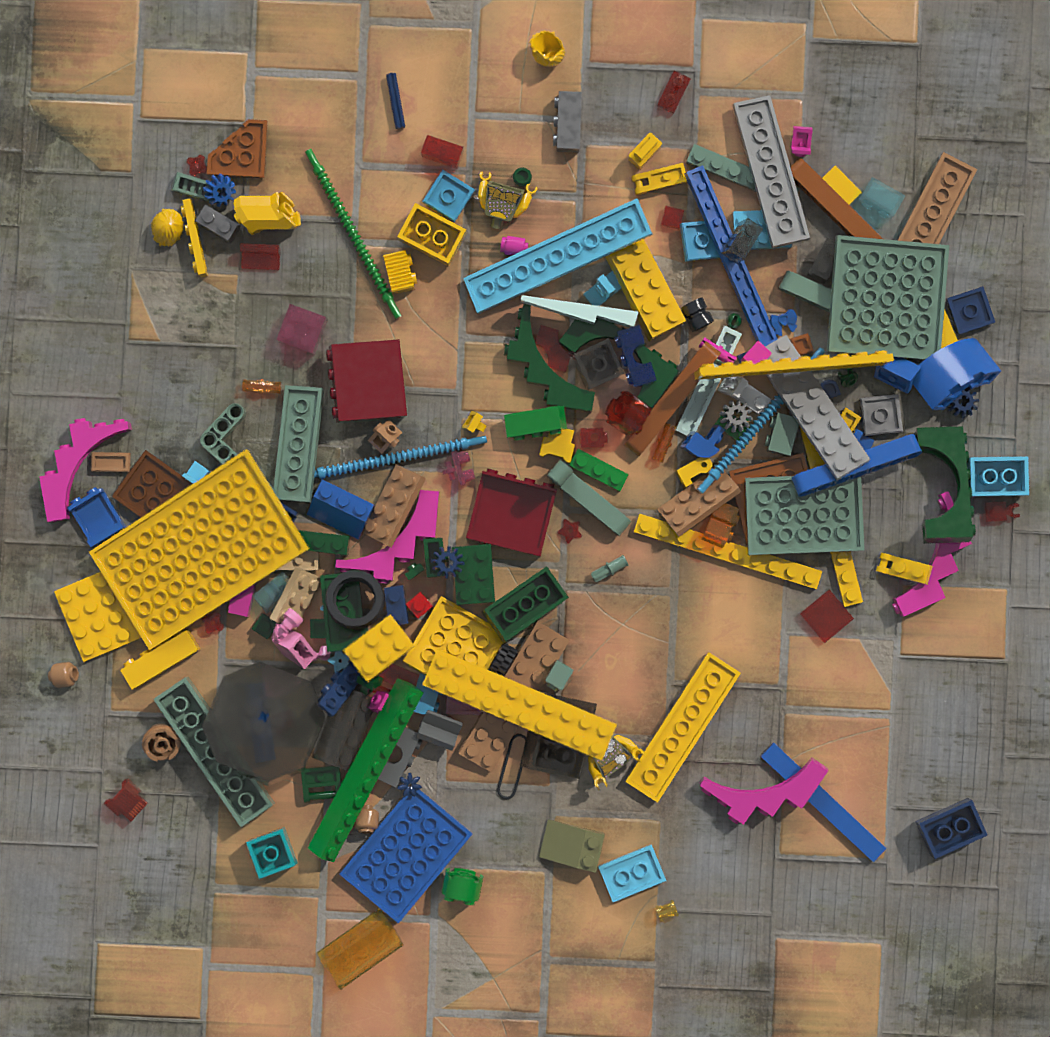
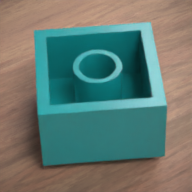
[246,827,298,879]

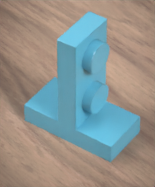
[583,271,621,306]

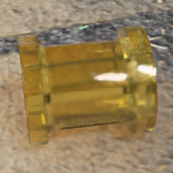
[655,900,679,922]

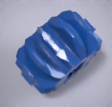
[203,173,236,207]

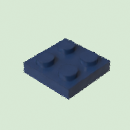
[946,286,995,335]

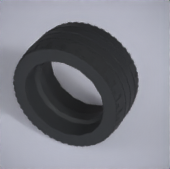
[326,570,384,630]

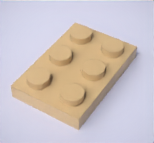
[270,566,320,629]

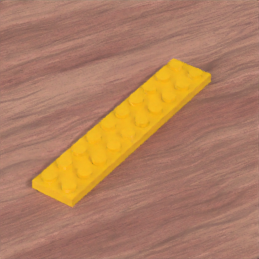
[694,351,894,380]
[422,649,617,760]

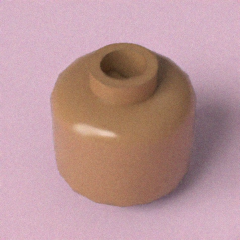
[48,662,79,688]
[353,805,379,834]

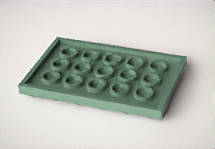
[745,476,864,555]

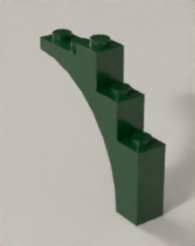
[504,303,595,413]

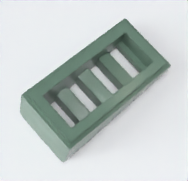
[171,172,209,202]

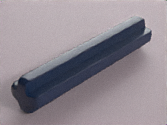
[386,73,405,129]

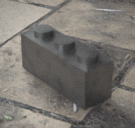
[553,91,582,153]

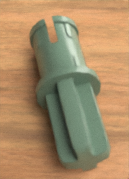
[591,555,629,582]

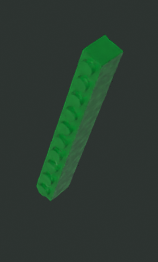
[308,678,424,863]

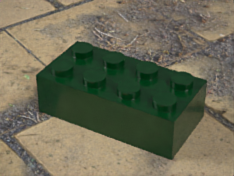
[482,566,569,644]

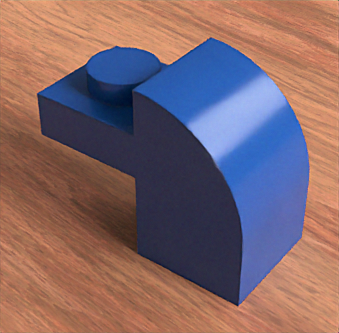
[680,425,725,458]

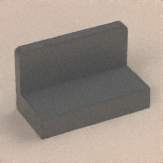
[416,710,463,751]

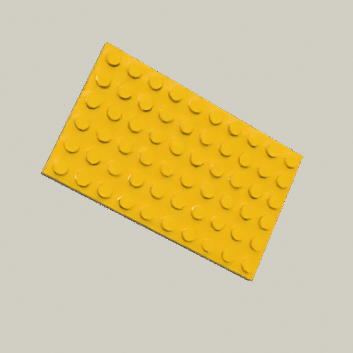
[89,449,309,650]

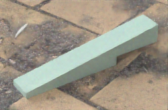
[521,295,638,329]
[676,325,742,436]

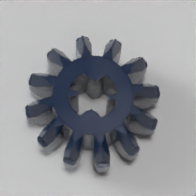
[948,387,979,418]
[431,546,464,579]

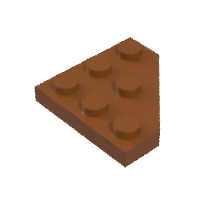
[207,119,268,178]

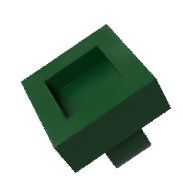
[356,674,384,695]

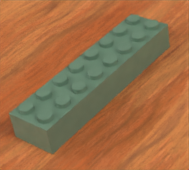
[153,676,275,827]

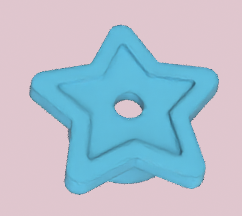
[327,651,350,672]

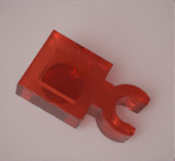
[985,501,1020,522]

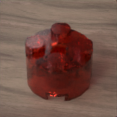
[605,391,651,435]

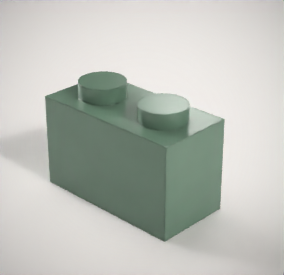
[764,413,799,457]
[545,660,574,691]

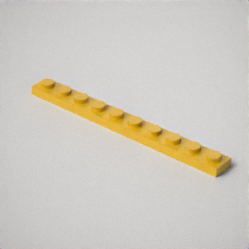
[799,425,863,607]
[634,514,822,589]

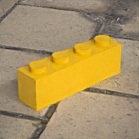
[120,630,201,690]

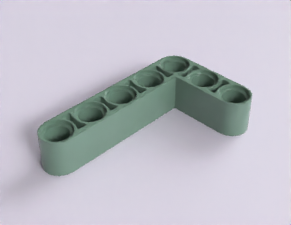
[200,403,274,491]
[547,460,632,536]

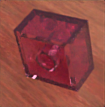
[276,304,328,355]

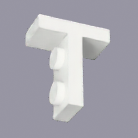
[718,377,771,415]

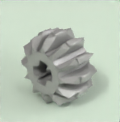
[719,400,752,433]

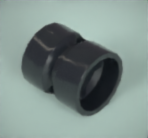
[680,297,714,332]

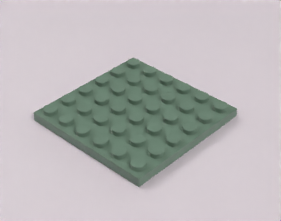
[827,235,949,359]

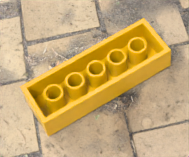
[605,239,686,341]

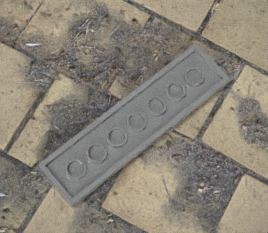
[733,95,810,248]
[766,335,870,480]

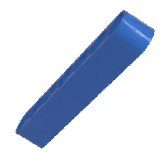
[791,434,922,497]

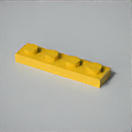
[181,199,208,277]

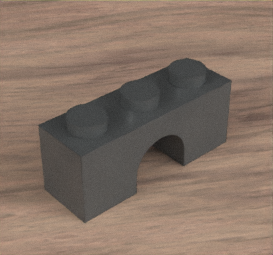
[378,727,423,788]

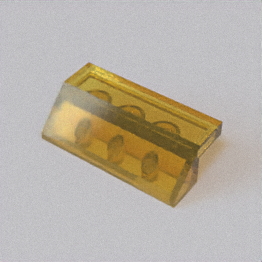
[317,908,404,990]

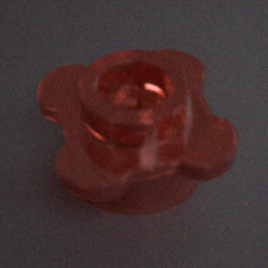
[186,155,207,176]
[202,613,224,634]

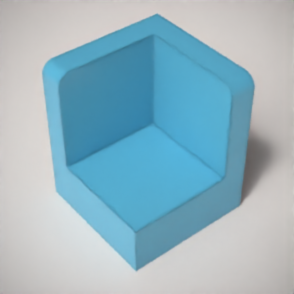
[182,461,211,484]

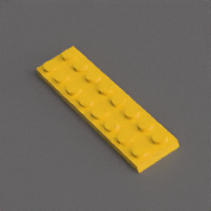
[625,652,741,803]

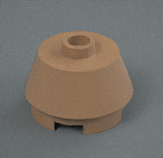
[142,723,181,761]

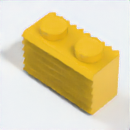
[383,250,418,294]

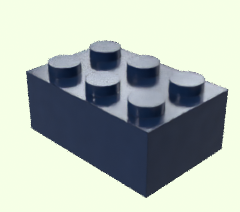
[915,798,988,859]

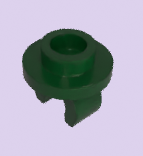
[837,368,858,387]

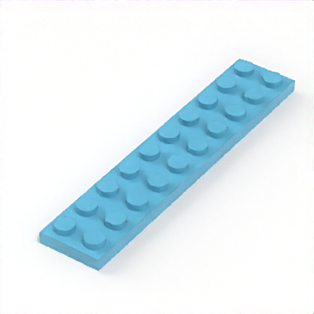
[463,198,653,314]

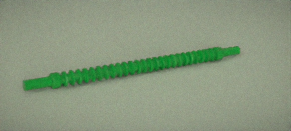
[305,149,402,319]

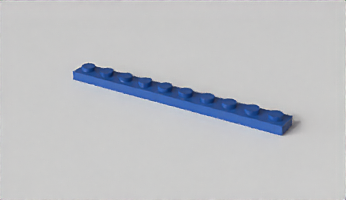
[684,165,778,347]

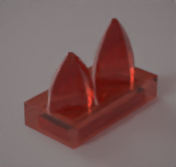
[657,70,691,114]

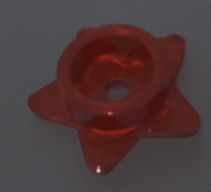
[557,519,582,544]

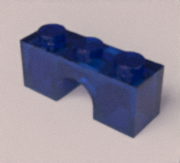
[614,325,657,389]

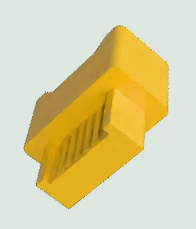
[628,133,662,170]
[539,429,575,464]

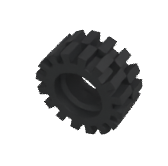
[489,643,518,676]

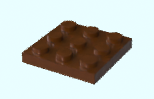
[112,450,193,518]

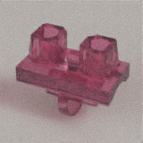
[442,451,475,486]

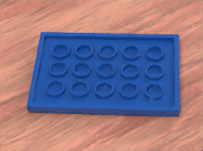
[340,789,473,924]

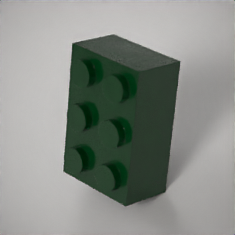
[452,544,495,605]

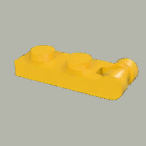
[631,163,687,195]
[876,553,933,585]

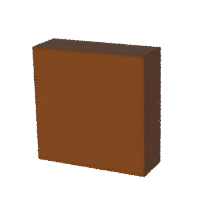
[789,333,814,356]

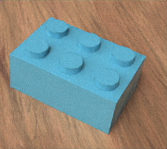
[967,457,1029,497]

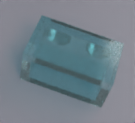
[858,177,905,219]

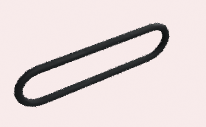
[497,734,529,799]

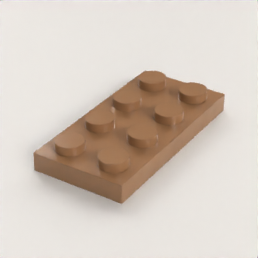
[362,464,426,548]
[657,468,741,536]

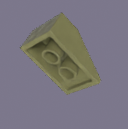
[539,819,605,873]

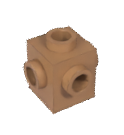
[368,420,402,454]

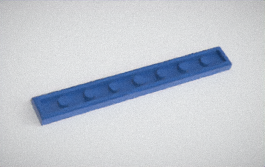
[760,742,887,862]

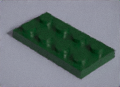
[320,573,365,653]

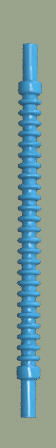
[697,348,825,494]
[314,436,487,479]

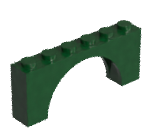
[559,304,679,410]
[914,426,976,544]

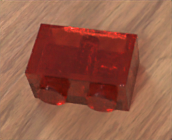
[421,135,464,169]

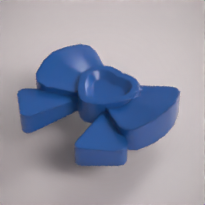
[770,309,797,336]

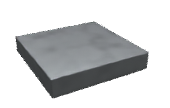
[859,394,903,437]

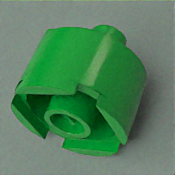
[441,868,484,905]

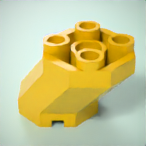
[233,192,301,235]

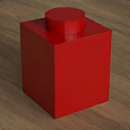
[406,592,433,619]

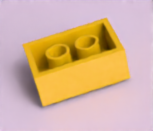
[397,203,467,266]
[344,615,415,682]

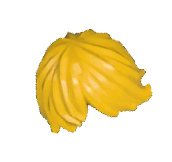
[529,31,565,67]
[151,209,184,246]

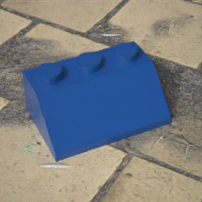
[307,480,375,540]

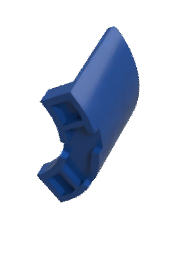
[913,338,1001,410]

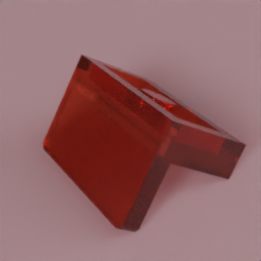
[240,243,281,271]

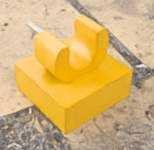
[462,411,487,433]

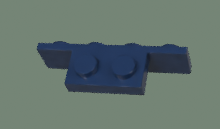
[317,661,361,717]

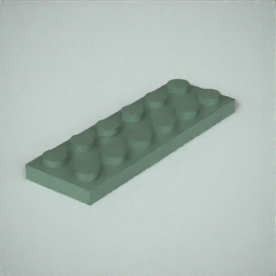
[273,385,324,503]

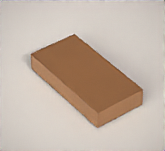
[91,452,131,472]

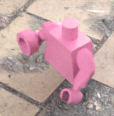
[272,608,331,669]

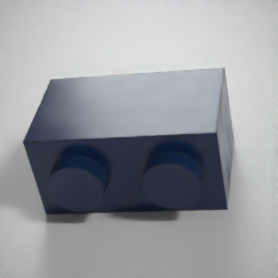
[384,585,409,625]

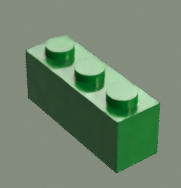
[504,406,567,441]

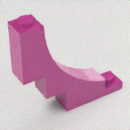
[892,491,972,617]

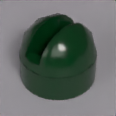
[726,313,742,329]

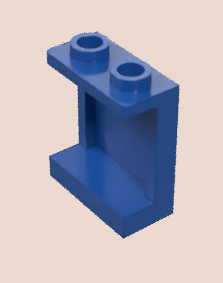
[67,487,126,548]

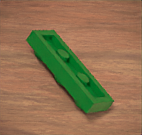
[569,449,629,492]

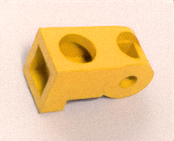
[675,457,712,488]

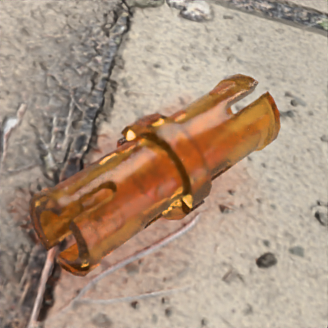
[242,379,281,394]
[652,423,677,463]

